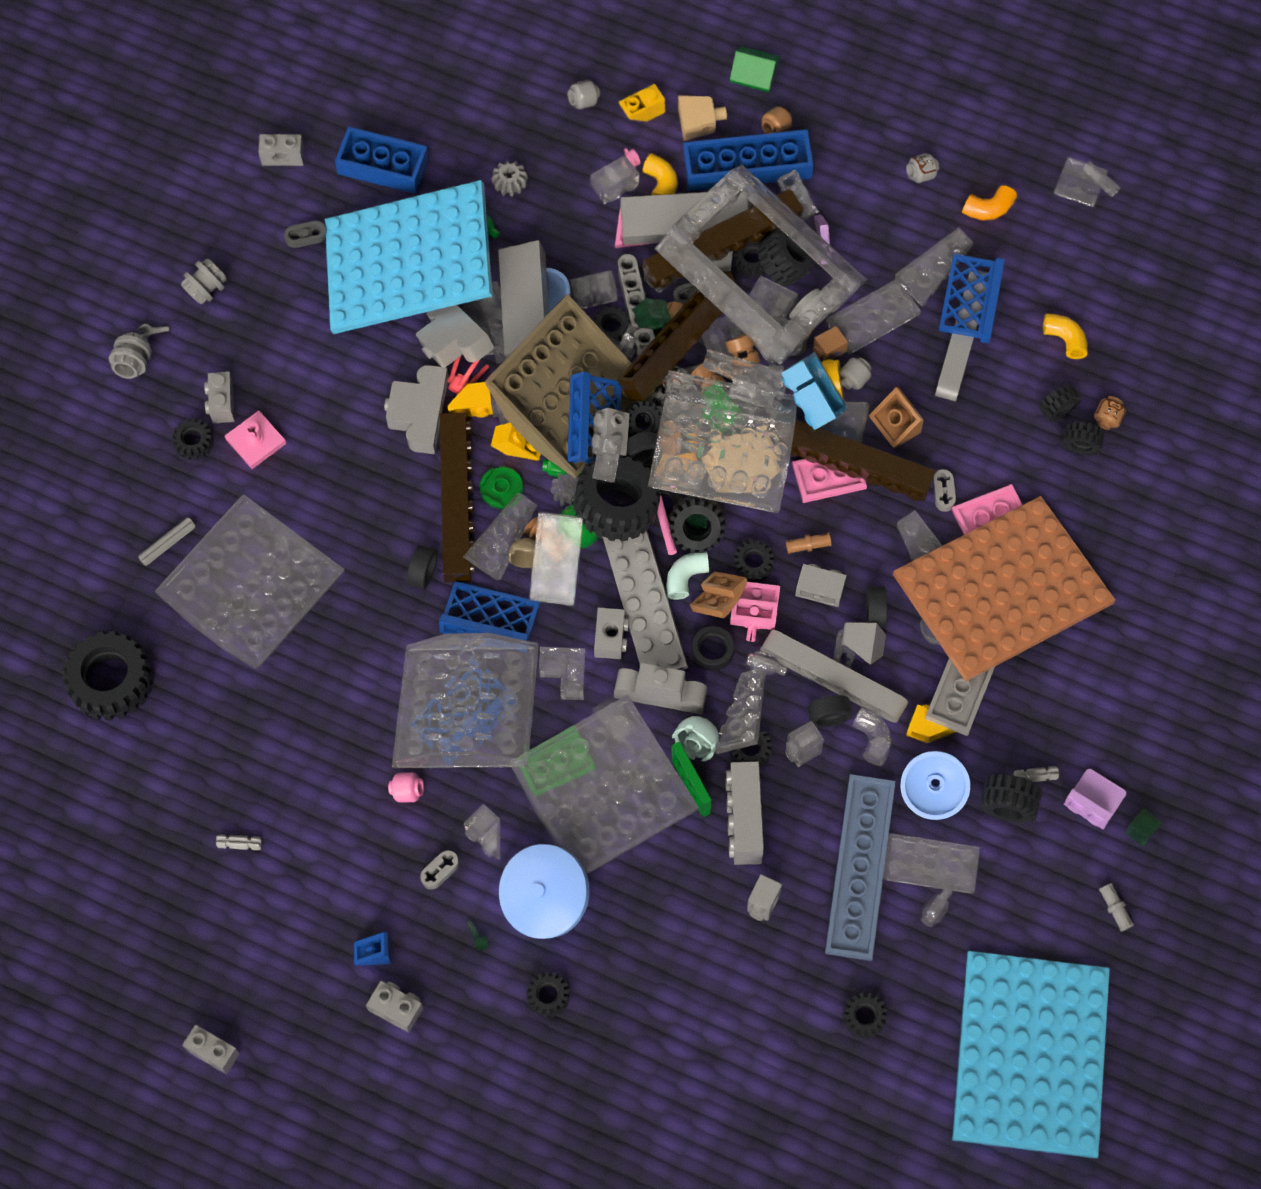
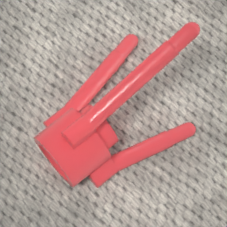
[447,356,489,395]

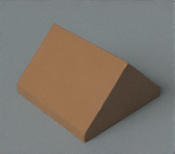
[869,387,924,448]

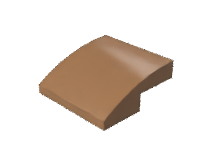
[690,571,747,618]

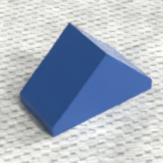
[354,932,391,966]

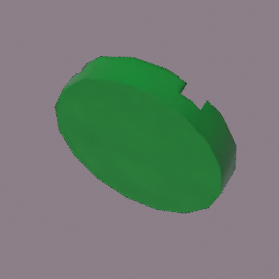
[480,466,523,509]

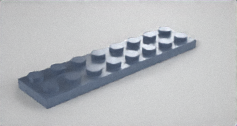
[825,774,895,961]

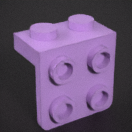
[1064,769,1126,829]

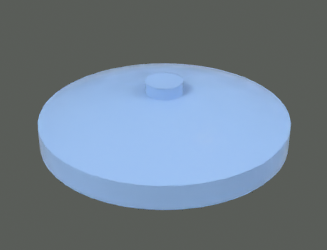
[499,844,590,939]

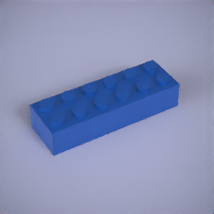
[683,130,813,192]

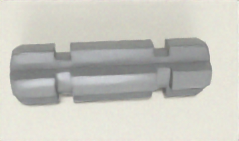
[1013,766,1059,782]
[216,834,262,850]

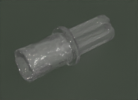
[1081,161,1120,197]

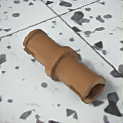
[785,532,832,554]

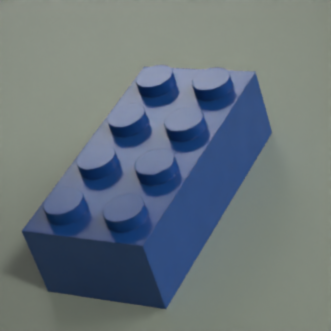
[335,127,429,194]

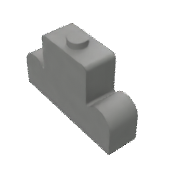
[416,305,494,368]
[384,366,449,454]
[614,663,707,715]

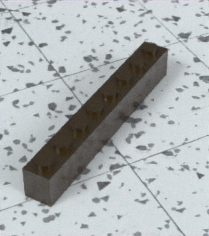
[642,188,804,289]
[617,271,741,401]
[763,411,936,502]
[440,412,475,583]

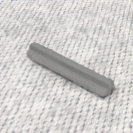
[138,517,196,566]

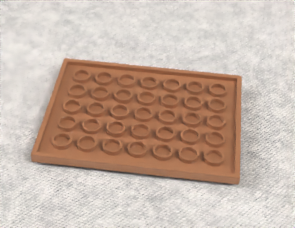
[893,496,1115,682]

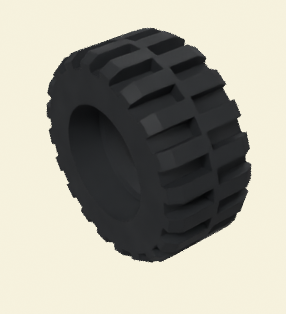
[573,455,661,541]
[62,630,154,721]

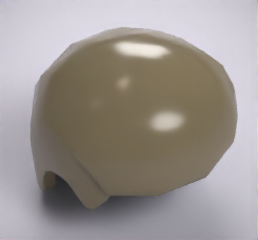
[509,538,543,568]

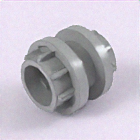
[181,259,227,304]
[109,332,152,379]

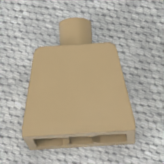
[678,96,727,141]

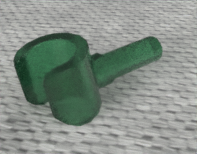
[467,920,489,950]

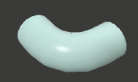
[666,551,709,600]

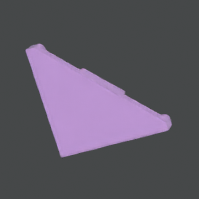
[814,215,831,263]

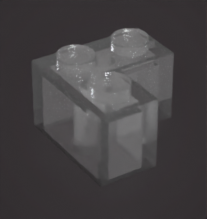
[539,647,586,700]

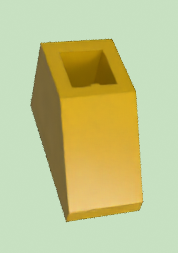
[619,84,665,121]
[448,382,493,418]
[491,423,541,460]
[906,705,956,743]

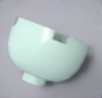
[672,716,719,761]

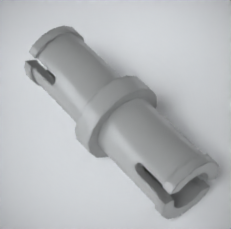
[1099,883,1134,932]

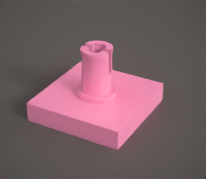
[225,411,286,469]

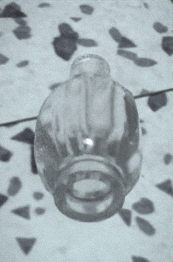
[745,651,787,676]
[921,888,952,927]

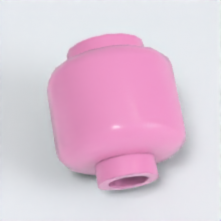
[388,772,424,803]

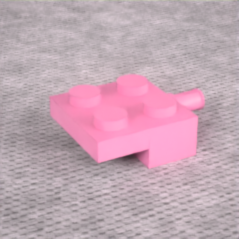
[730,582,780,642]

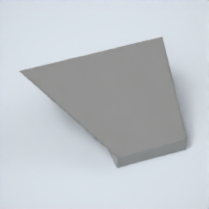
[841,622,886,665]

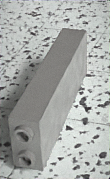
[620,190,752,245]
[499,240,549,358]

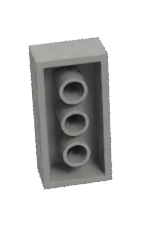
[725,762,763,865]

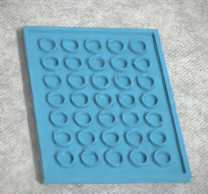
[325,180,493,334]
[952,951,1109,1158]

